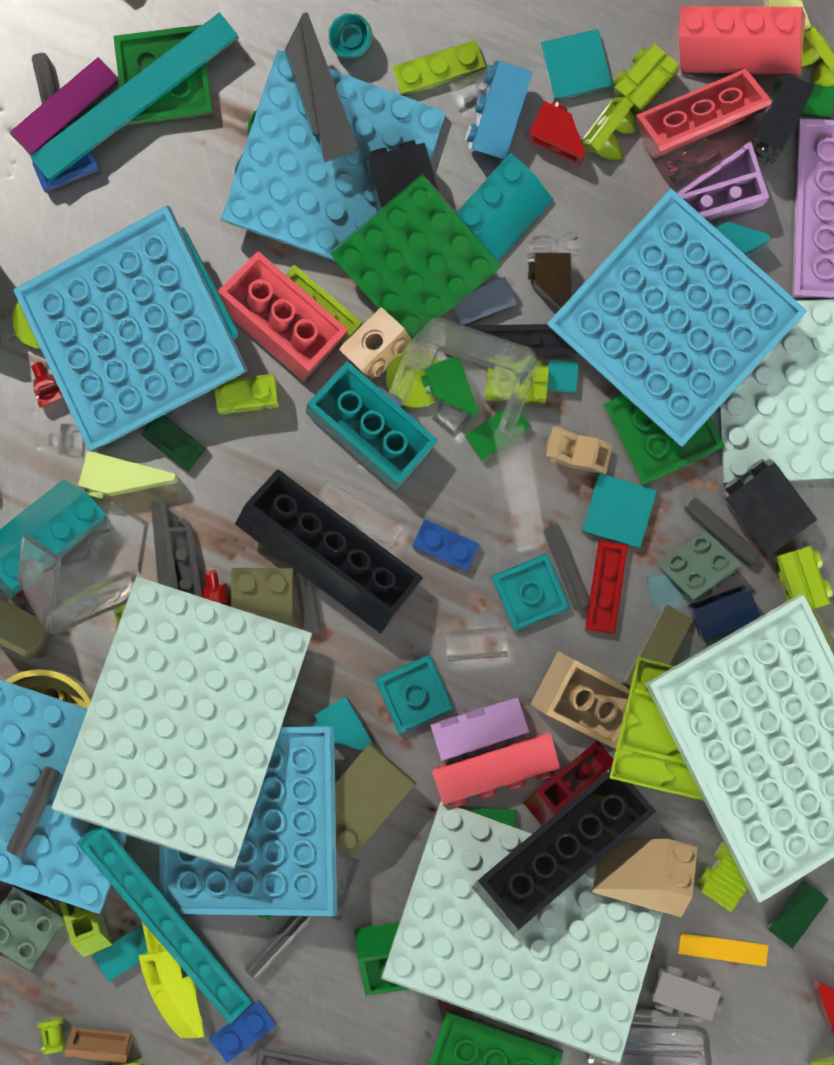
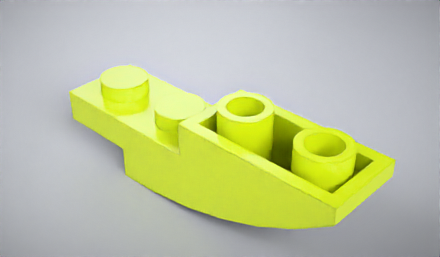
[138,922,204,1038]

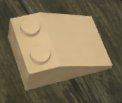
[530,651,630,749]
[592,839,698,917]

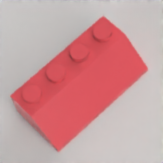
[679,6,806,75]
[636,69,772,158]
[218,251,348,383]
[432,732,560,808]

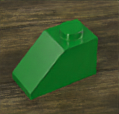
[420,355,479,418]

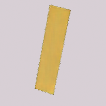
[678,933,769,966]

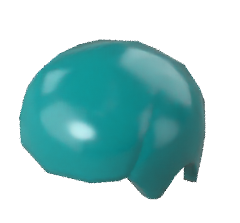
[328,13,373,59]

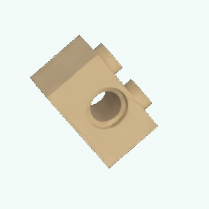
[338,307,412,381]

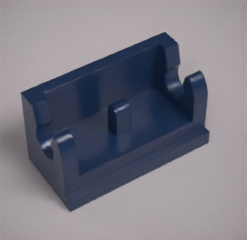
[687,585,760,641]

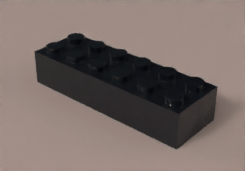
[235,469,423,634]
[472,767,656,936]

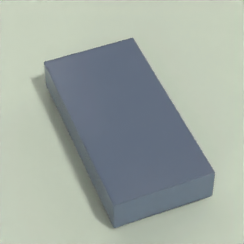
[453,277,516,325]

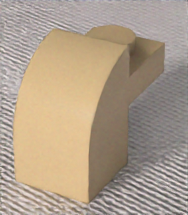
[546,427,612,474]

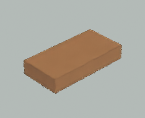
[65,1027,133,1063]

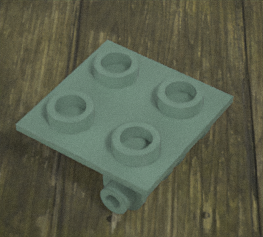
[658,530,742,604]
[0,886,64,970]

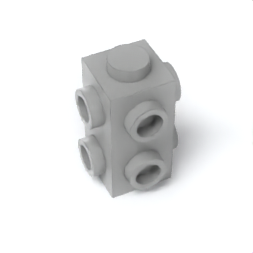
[649,965,724,1023]

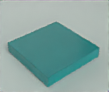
[540,29,612,101]
[582,473,657,548]
[491,553,570,632]
[375,654,454,734]

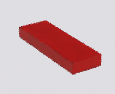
[584,540,628,634]

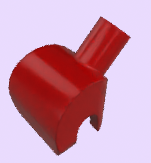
[31,362,63,408]
[202,570,231,607]

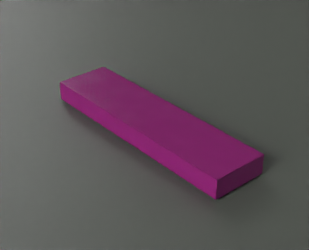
[10,57,118,156]

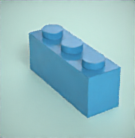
[465,61,533,159]

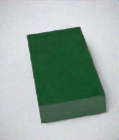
[141,415,207,472]
[766,880,829,948]

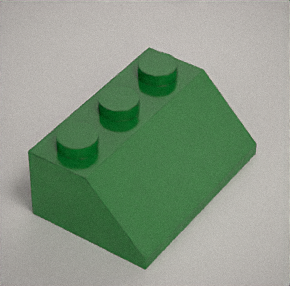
[354,921,409,996]

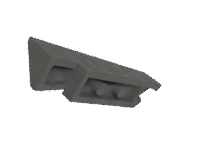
[284,12,357,163]
[151,501,202,597]

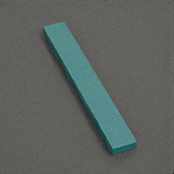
[30,12,239,182]
[76,825,252,1024]

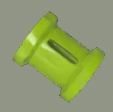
[36,1017,67,1054]

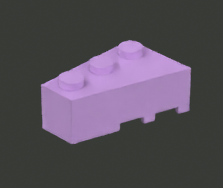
[677,141,769,222]
[430,697,529,763]

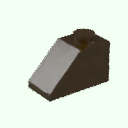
[528,253,571,312]

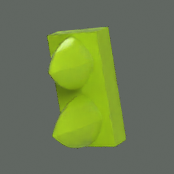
[802,26,834,87]
[581,97,637,160]

